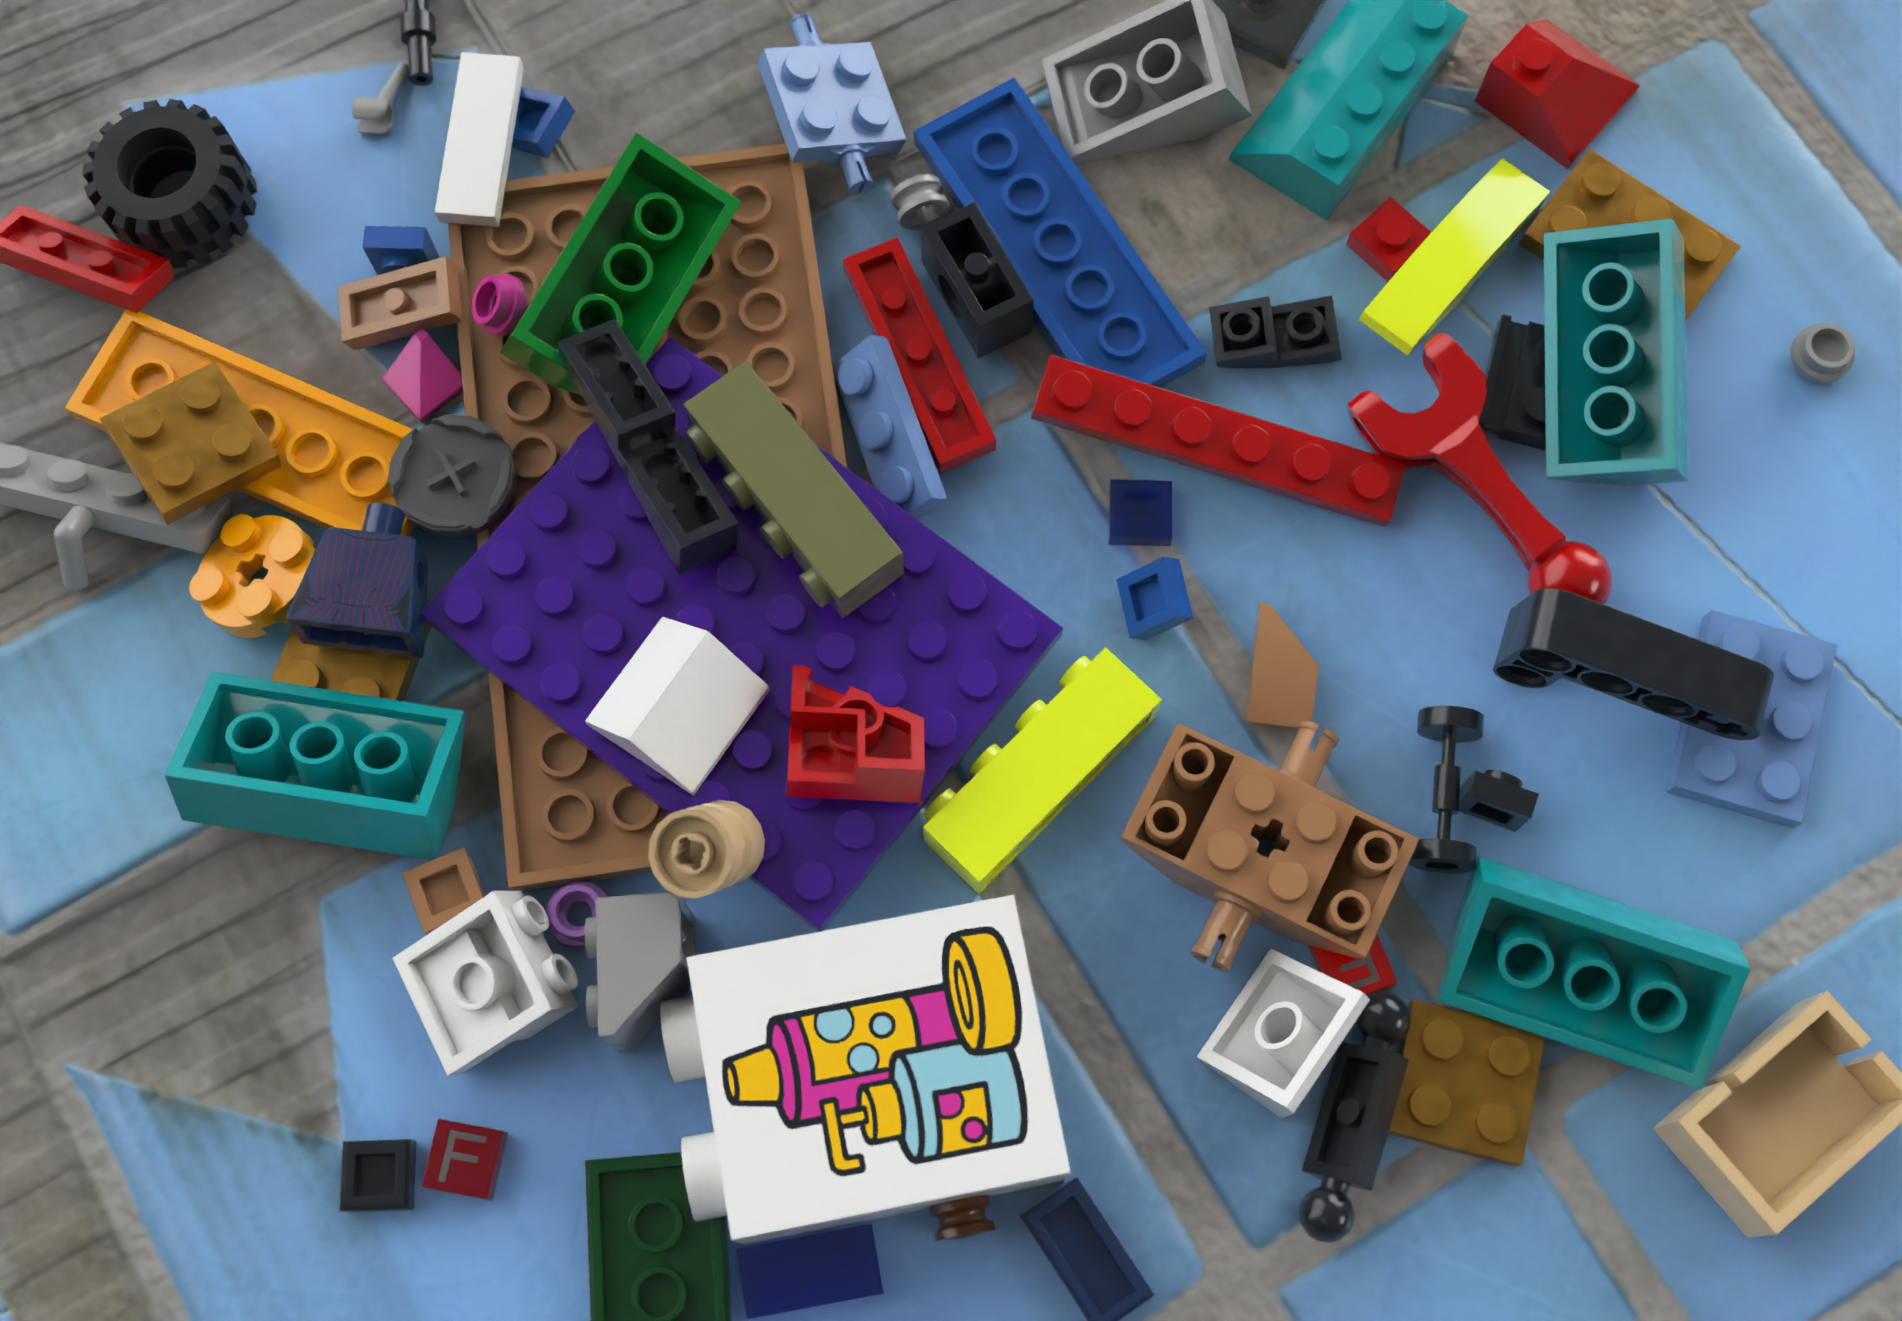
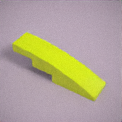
[1359,158,1550,356]

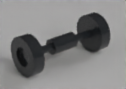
[1409,706,1484,873]

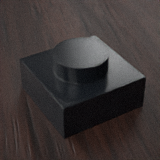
[1459,770,1539,832]

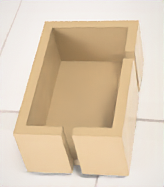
[1652,991,1902,1238]

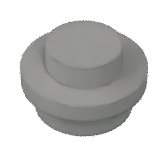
[1790,323,1855,384]

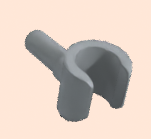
[352,62,409,134]

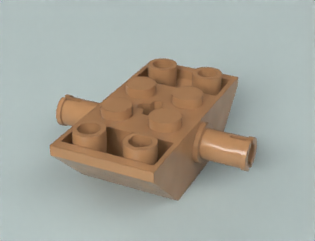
[1120,721,1419,972]

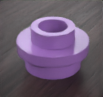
[546,881,608,948]

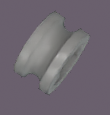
[890,174,950,230]

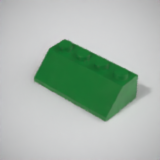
[500,132,741,395]

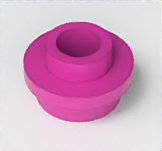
[472,274,528,336]

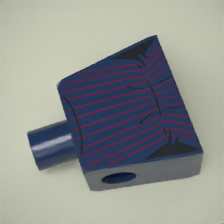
[286,503,428,658]

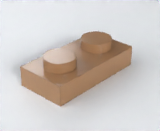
[338,256,462,350]

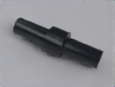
[400,0,437,86]

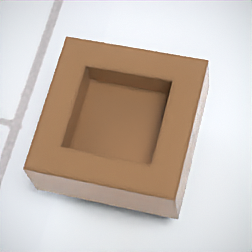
[402,847,486,935]

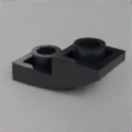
[1209,296,1342,368]

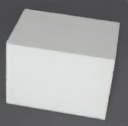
[585,617,770,796]
[1197,949,1370,1119]

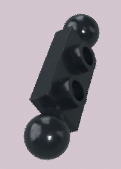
[1299,992,1411,1243]

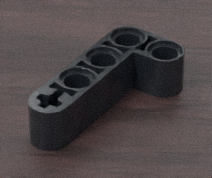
[1493,588,1774,740]

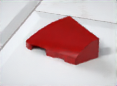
[786,665,925,803]

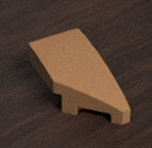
[1245,602,1319,728]

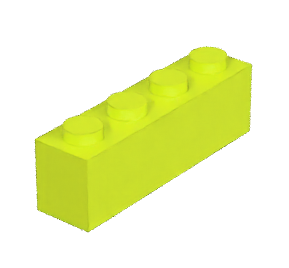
[923,647,1162,894]

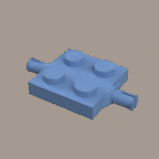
[757,13,907,195]

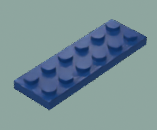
[914,77,1207,388]

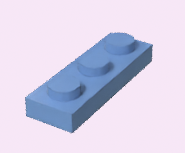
[832,335,947,520]

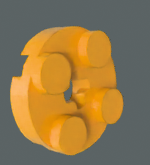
[189,514,317,638]

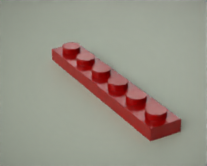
[1031,354,1406,527]

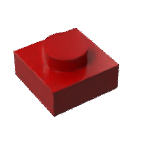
[1346,196,1431,282]

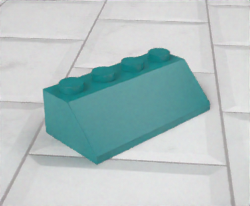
[1229,0,1468,221]
[1544,219,1688,485]
[164,672,466,860]
[1437,856,1751,1090]

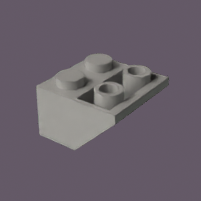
[585,893,696,1053]

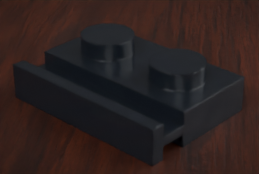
[1479,314,1546,451]

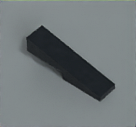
[557,319,738,576]

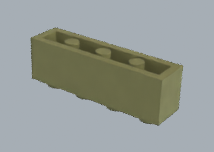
[684,361,904,619]

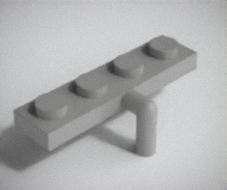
[0,443,232,591]

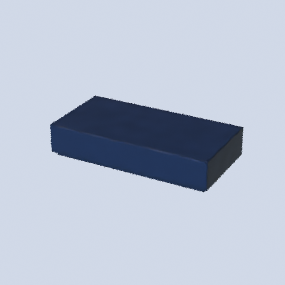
[1020,1177,1154,1321]

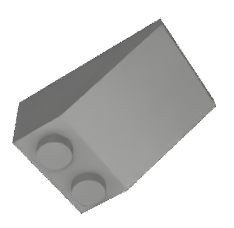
[1042,0,1252,164]

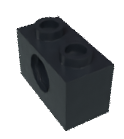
[921,202,1034,359]

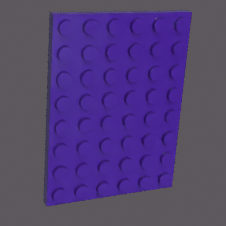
[421,337,1063,932]

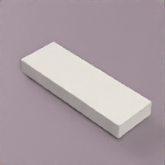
[435,52,524,227]

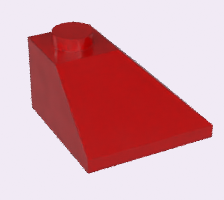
[1474,19,1640,169]

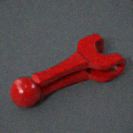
[1347,333,1612,604]

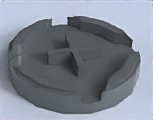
[388,415,518,538]

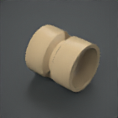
[648,800,765,899]

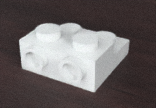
[393,890,579,1076]

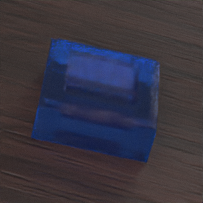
[1108,479,1172,546]

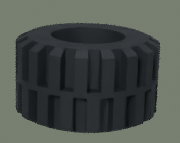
[83,99,257,268]

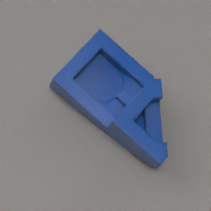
[512,87,575,158]

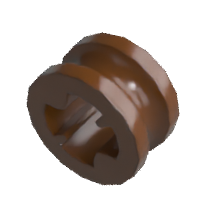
[929,1195,995,1242]

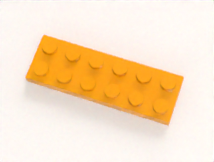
[65,309,414,536]

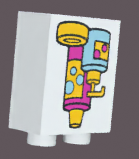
[660,895,1071,1245]

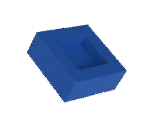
[362,226,439,275]
[1116,557,1193,640]

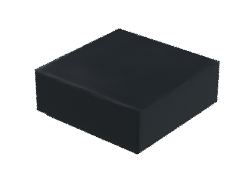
[340,1139,416,1212]

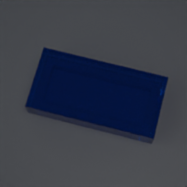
[736,1223,884,1320]

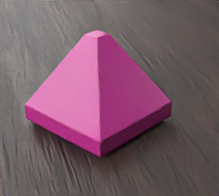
[382,328,463,423]

